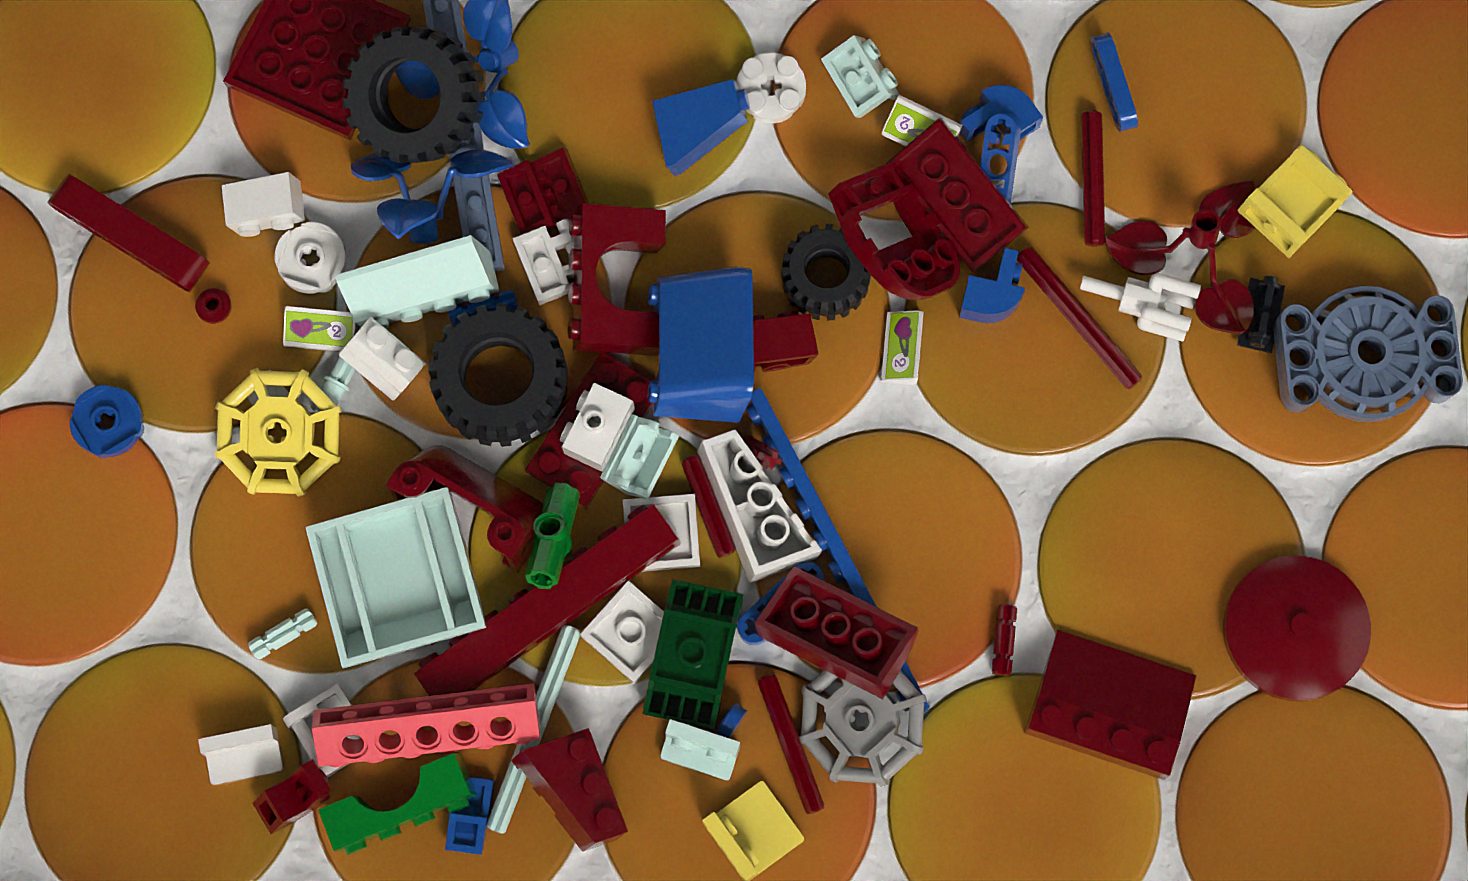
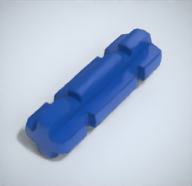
[448,289,518,327]

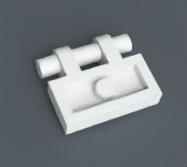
[512,219,574,305]

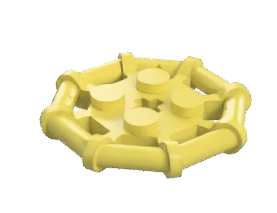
[214,368,342,497]

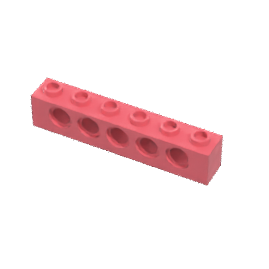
[312,683,540,767]

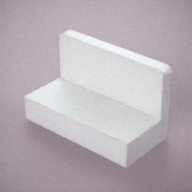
[198,724,284,785]

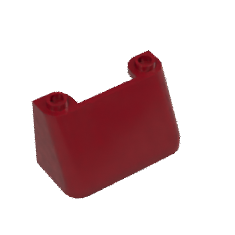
[386,445,544,573]

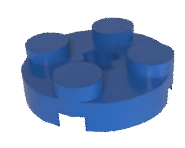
[70,385,144,458]

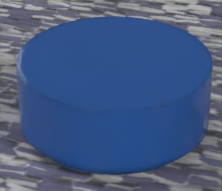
[716,703,747,739]

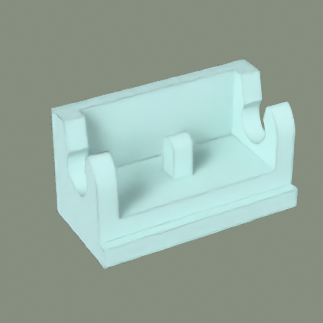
[600,415,679,500]

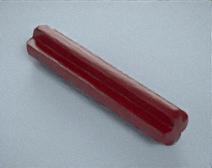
[682,455,736,558]

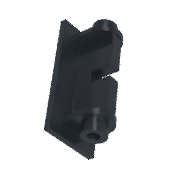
[1237,276,1285,353]

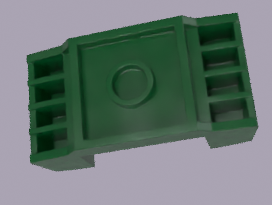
[642,579,743,730]

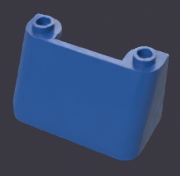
[648,267,754,423]

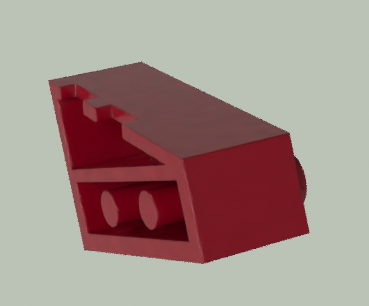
[511,728,628,852]

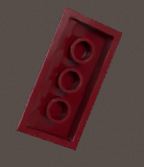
[755,567,919,700]

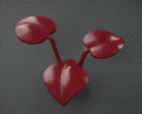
[1105,181,1255,334]

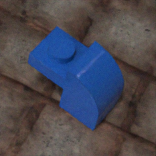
[959,85,1043,143]
[959,248,1025,323]

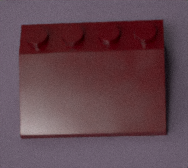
[1024,629,1196,780]

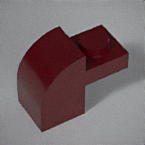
[252,759,332,834]

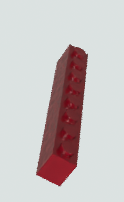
[414,504,681,696]

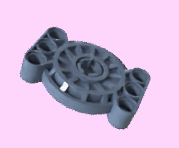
[1273,286,1463,422]

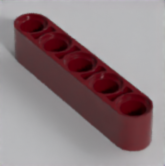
[47,174,210,293]

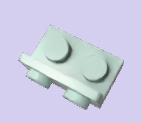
[821,35,900,118]
[660,719,740,781]

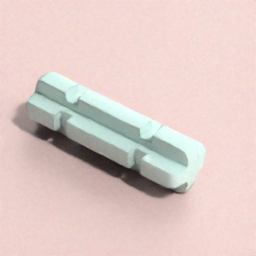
[248,608,317,659]

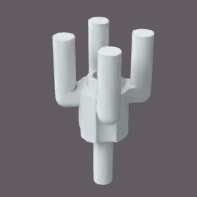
[1080,273,1201,342]

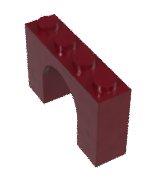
[568,203,666,356]

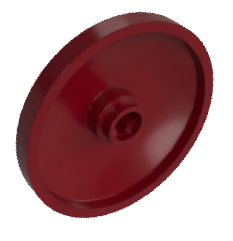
[1223,555,1371,701]

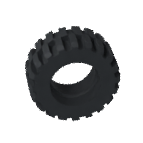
[342,26,485,163]
[428,304,568,447]

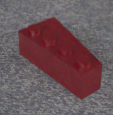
[753,311,819,373]

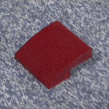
[497,147,589,235]

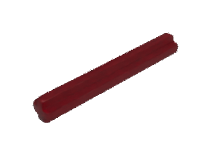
[1081,110,1105,247]
[758,674,824,814]

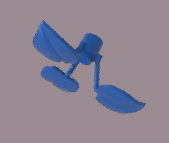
[395,0,530,148]
[351,149,514,244]

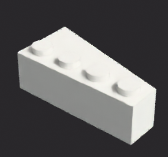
[697,430,822,584]

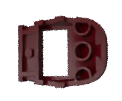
[828,161,960,300]

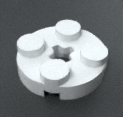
[736,53,806,123]
[275,222,347,294]

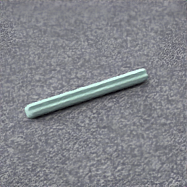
[487,625,581,833]

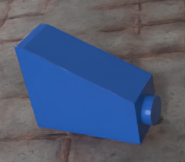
[652,79,750,176]

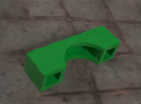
[318,753,477,855]

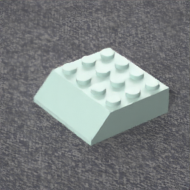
[305,487,486,669]

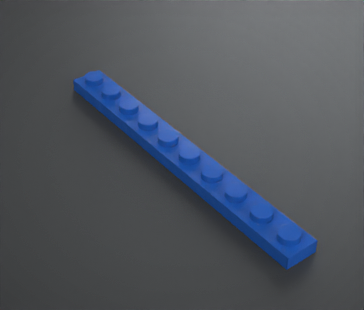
[745,388,930,712]

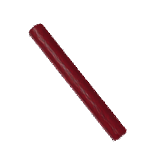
[1017,246,1142,389]

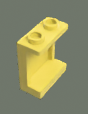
[1237,145,1353,258]

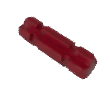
[743,434,782,470]
[992,604,1017,676]

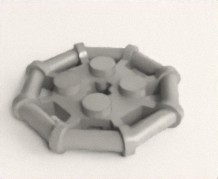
[799,670,927,787]

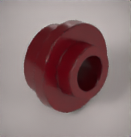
[195,288,232,324]

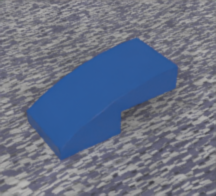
[445,776,494,855]

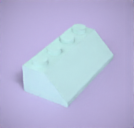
[335,235,499,329]

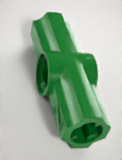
[525,483,580,589]

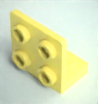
[702,781,804,881]

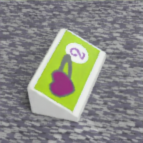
[882,95,962,146]
[283,306,358,352]
[881,310,924,385]

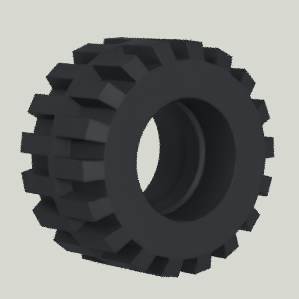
[782,224,871,321]

